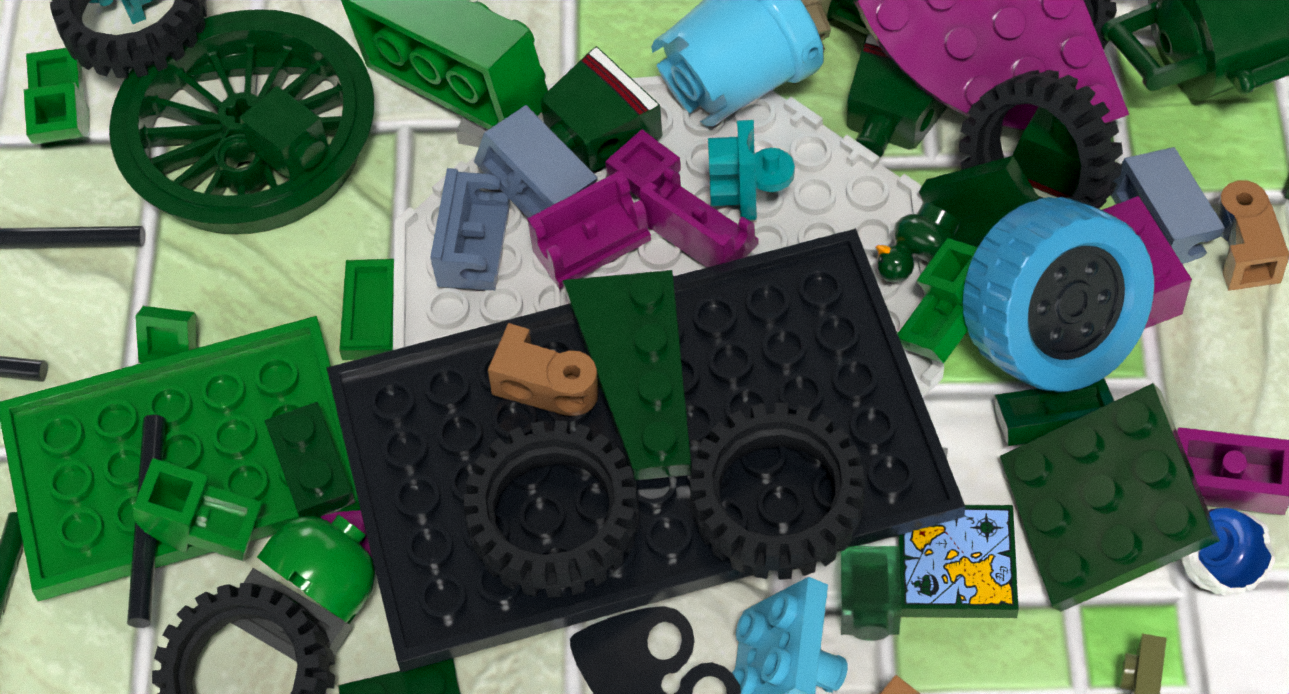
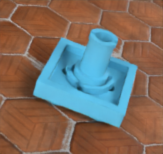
[732,577,848,694]

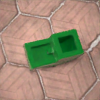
[23,48,90,144]
[898,238,978,364]
[133,458,262,561]

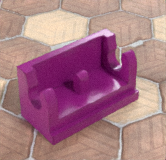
[640,167,759,267]
[527,170,651,289]

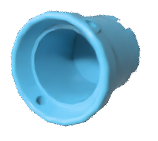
[651,0,824,127]

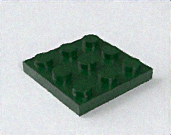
[1000,383,1220,612]

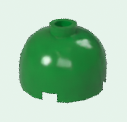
[257,514,375,624]

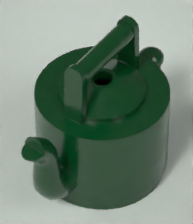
[1101,0,1289,100]

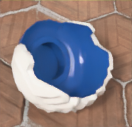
[1181,508,1275,596]

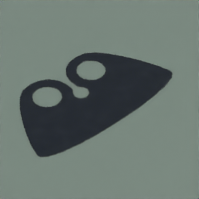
[570,606,741,694]

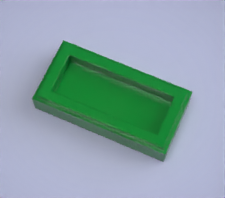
[339,259,394,360]

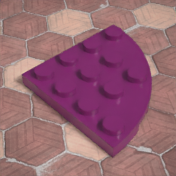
[855,0,1129,130]

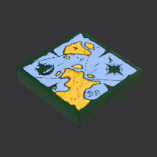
[898,505,1019,618]

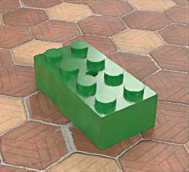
[341,0,548,130]

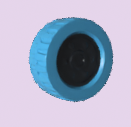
[963,197,1154,392]

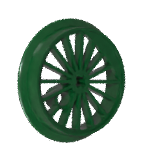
[109,9,374,235]

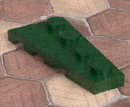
[562,270,691,480]

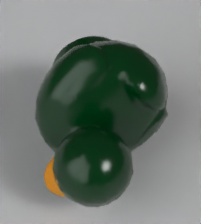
[875,202,961,283]

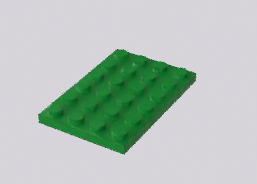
[0,316,360,602]

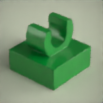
[135,306,197,363]

